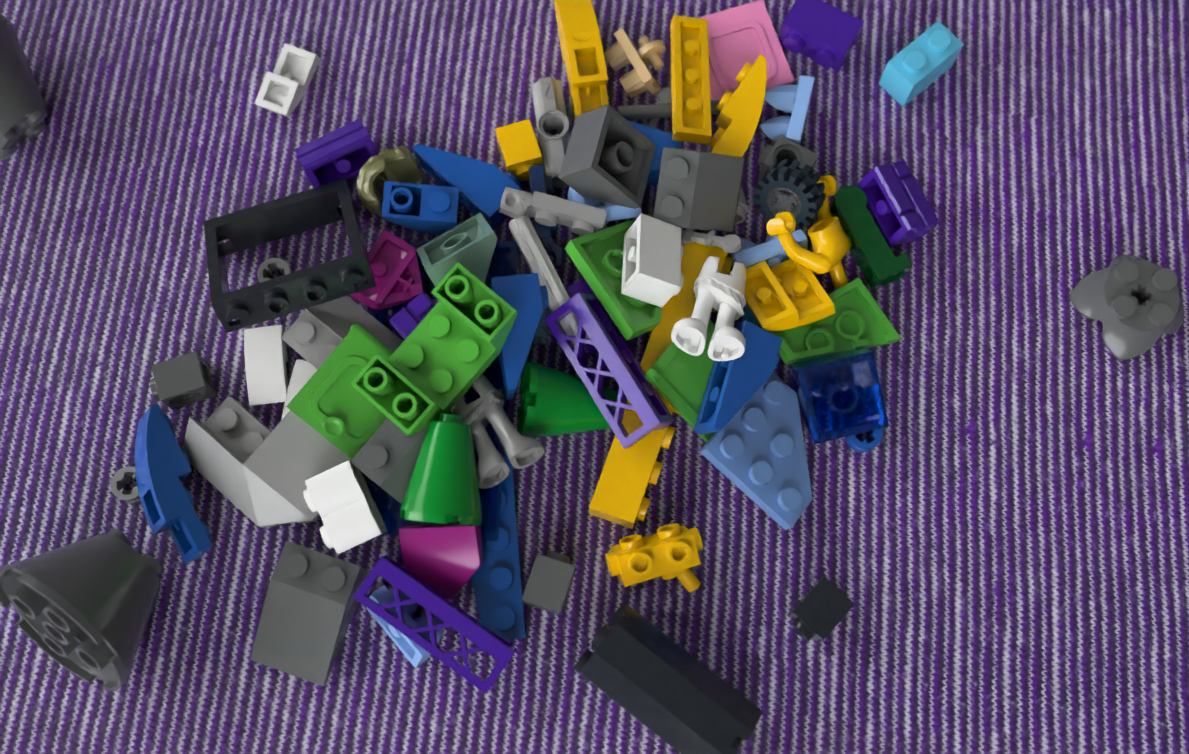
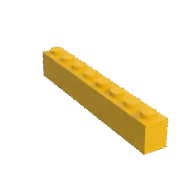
[589,242,733,529]

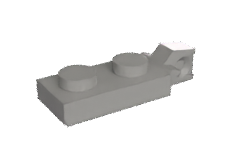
[499,187,607,236]

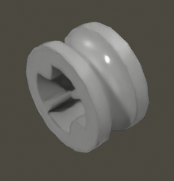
[257,258,293,282]
[111,466,141,504]

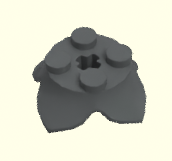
[1069,255,1184,361]

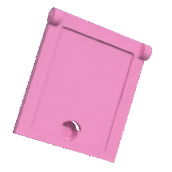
[699,0,795,101]

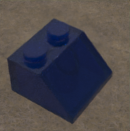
[789,347,889,444]

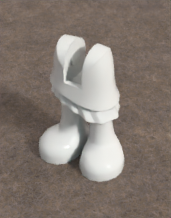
[671,256,746,361]

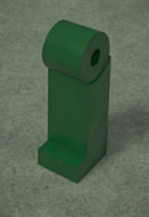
[830,186,913,291]

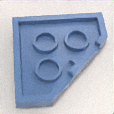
[700,372,813,530]

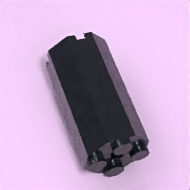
[573,602,764,754]

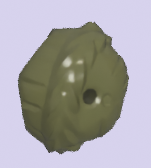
[356,145,426,216]

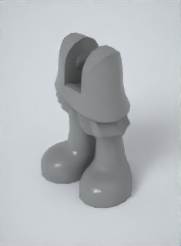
[451,373,545,489]

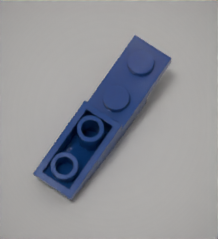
[134,404,213,564]

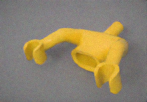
[766,175,851,289]

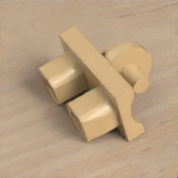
[604,28,666,98]

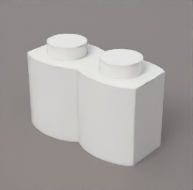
[303,460,387,554]

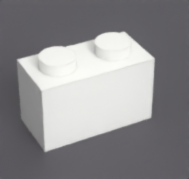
[621,213,684,308]

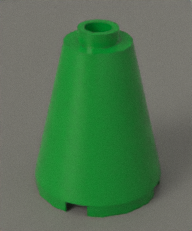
[517,362,618,438]
[400,414,483,525]

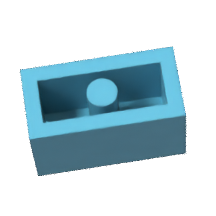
[878,21,964,107]

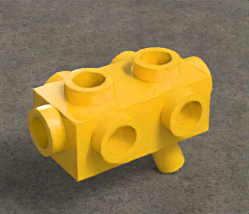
[605,523,703,593]

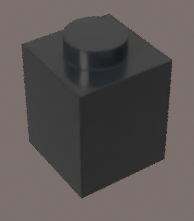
[787,576,855,643]

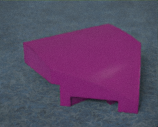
[348,229,424,311]
[399,523,485,600]

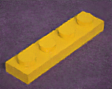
[670,15,712,144]

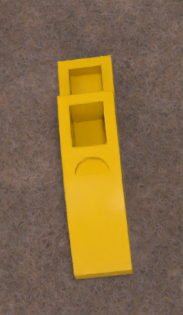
[554,0,609,123]
[708,54,767,157]

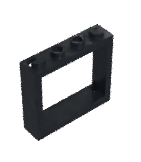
[203,178,376,333]

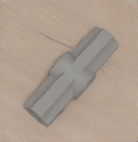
[531,77,570,188]

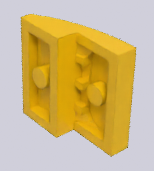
[745,259,835,332]

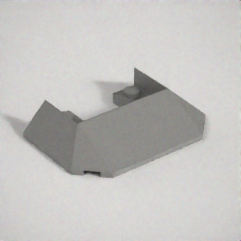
[182,296,404,528]

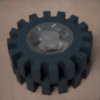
[753,159,826,230]

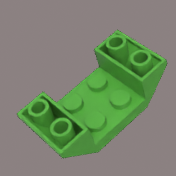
[350,262,518,437]

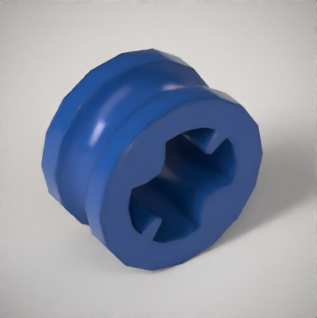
[845,415,883,453]

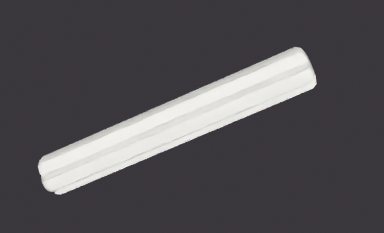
[508,216,590,347]

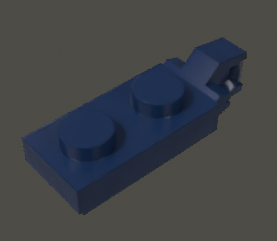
[529,165,562,269]

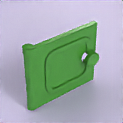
[645,315,715,443]
[286,322,394,459]

